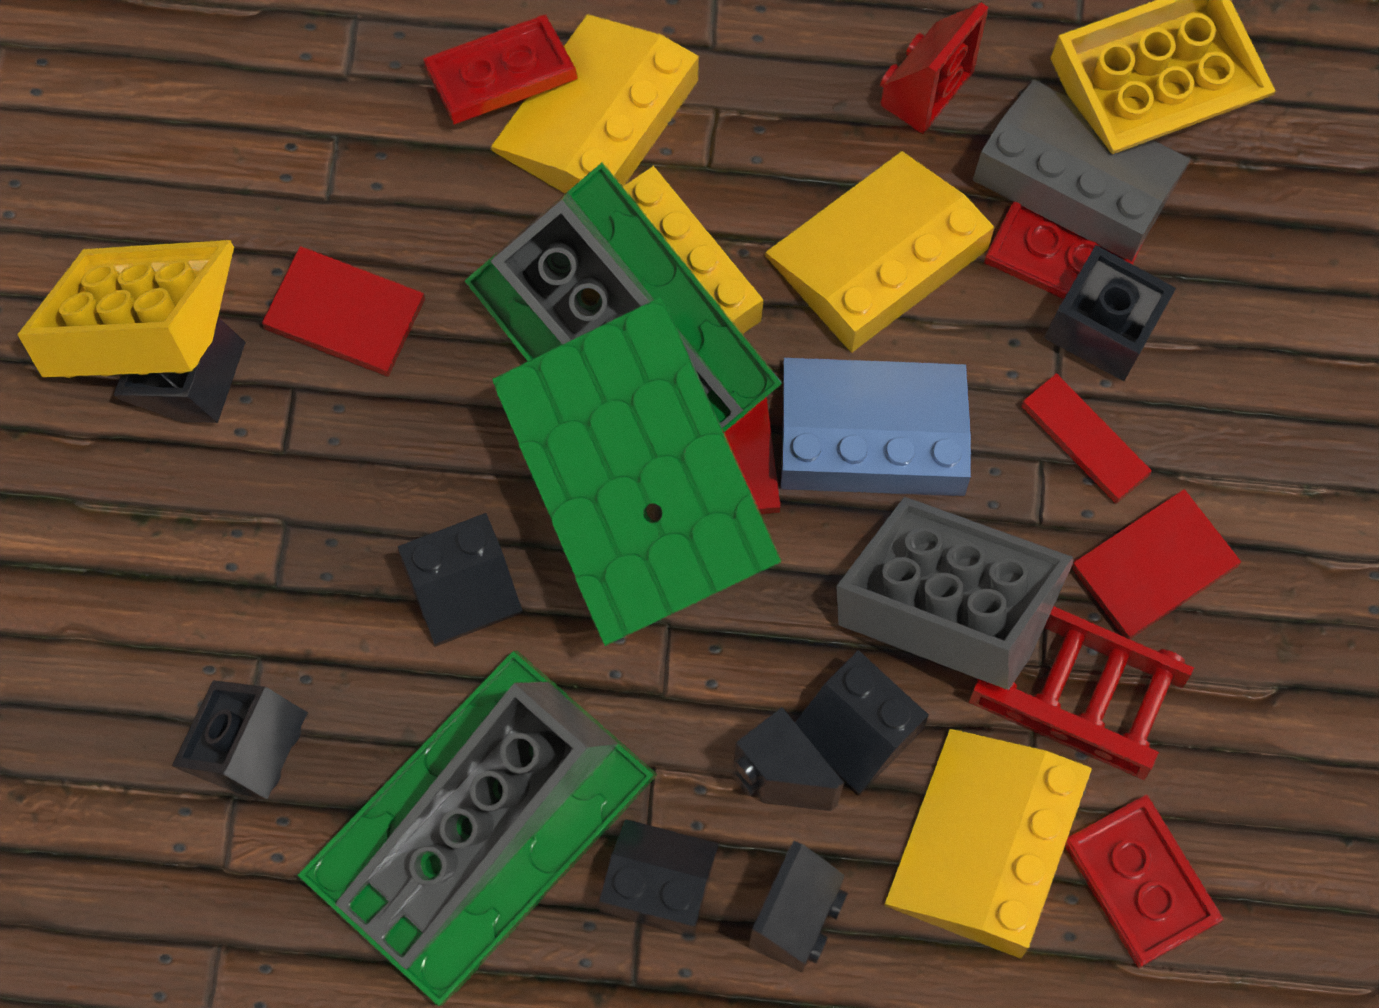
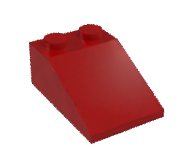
[880,2,989,134]

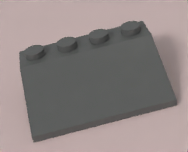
[973,80,1191,262]
[837,497,1073,690]

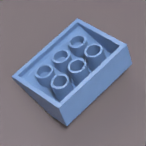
[780,358,971,496]

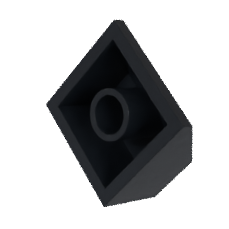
[1044,245,1176,381]
[114,317,246,423]
[398,513,523,647]
[795,650,929,796]
[172,680,308,799]
[732,708,844,811]
[599,819,719,938]
[749,840,848,973]

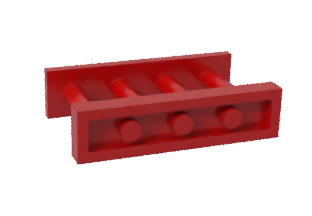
[969,606,1194,780]

